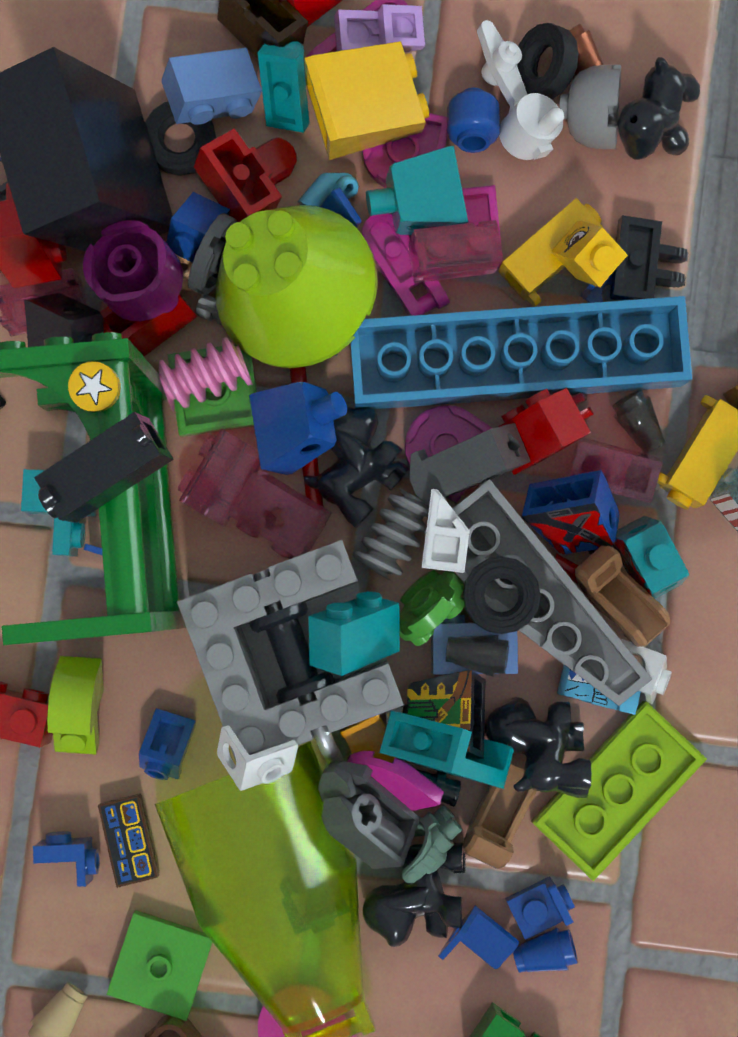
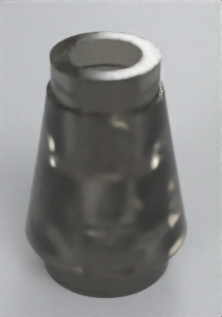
[612,389,666,454]
[446,635,510,677]

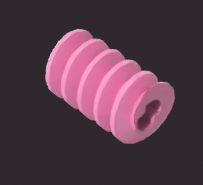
[159,337,253,413]

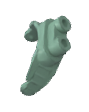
[402,805,462,883]

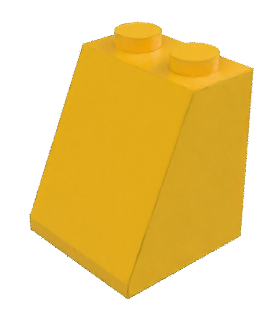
[304,41,430,160]

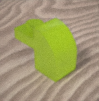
[47,656,104,755]

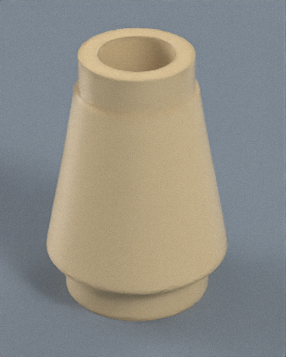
[28,982,88,1037]

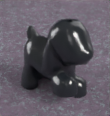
[617,57,700,160]
[304,406,410,528]
[485,697,592,798]
[362,843,466,947]

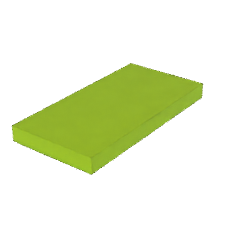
[531,700,707,881]

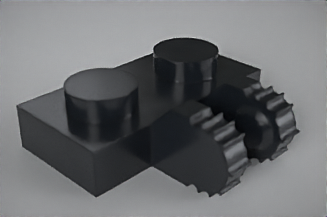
[609,215,688,301]

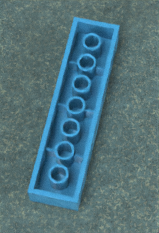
[350,296,692,410]

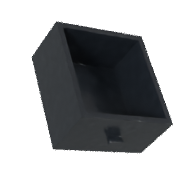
[0,47,173,251]

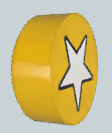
[68,362,121,412]

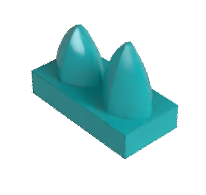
[257,41,310,133]

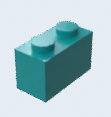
[308,591,400,676]

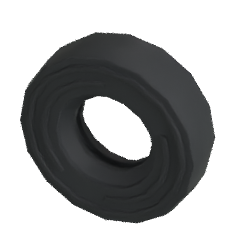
[517,23,579,99]
[145,102,216,176]
[463,556,541,634]

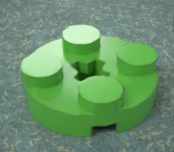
[400,570,465,646]

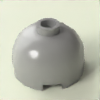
[559,65,621,149]

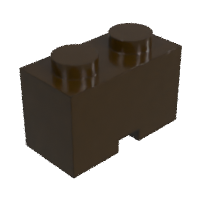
[217,0,308,59]

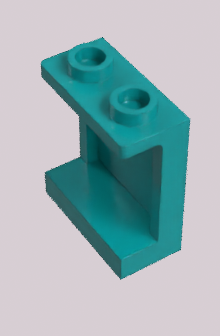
[379,710,514,789]

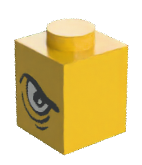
[551,220,628,287]

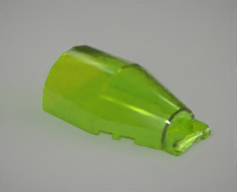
[154,741,376,1037]

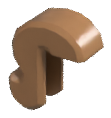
[575,545,671,647]
[463,763,537,869]

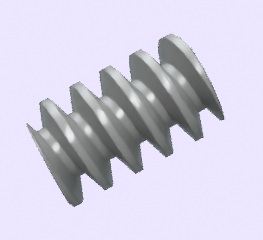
[352,488,429,581]

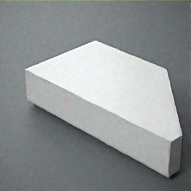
[422,489,470,573]

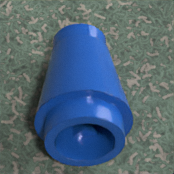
[513,928,578,973]

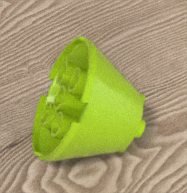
[215,205,377,368]

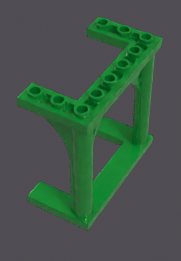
[0,332,186,645]

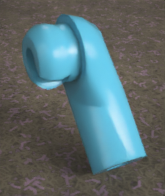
[298,172,359,207]

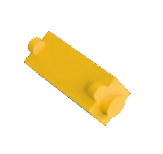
[498,198,603,307]
[653,395,738,510]

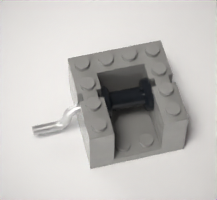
[177,540,404,765]

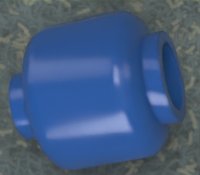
[447,87,500,153]

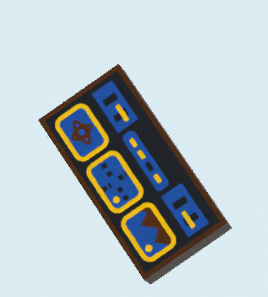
[98,793,159,888]

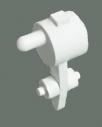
[477,20,564,160]

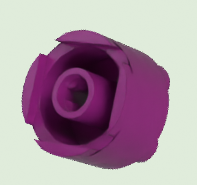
[83,220,183,321]

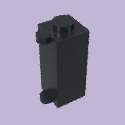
[34,412,174,523]

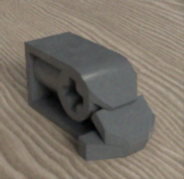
[410,423,531,507]
[318,761,420,869]

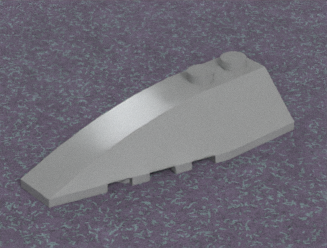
[424,479,652,706]

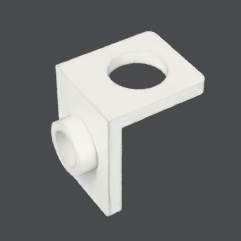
[621,639,672,704]
[217,725,298,791]

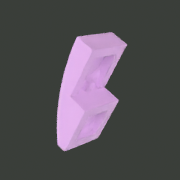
[334,4,425,52]

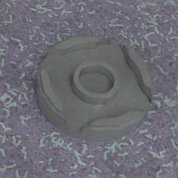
[188,213,238,296]

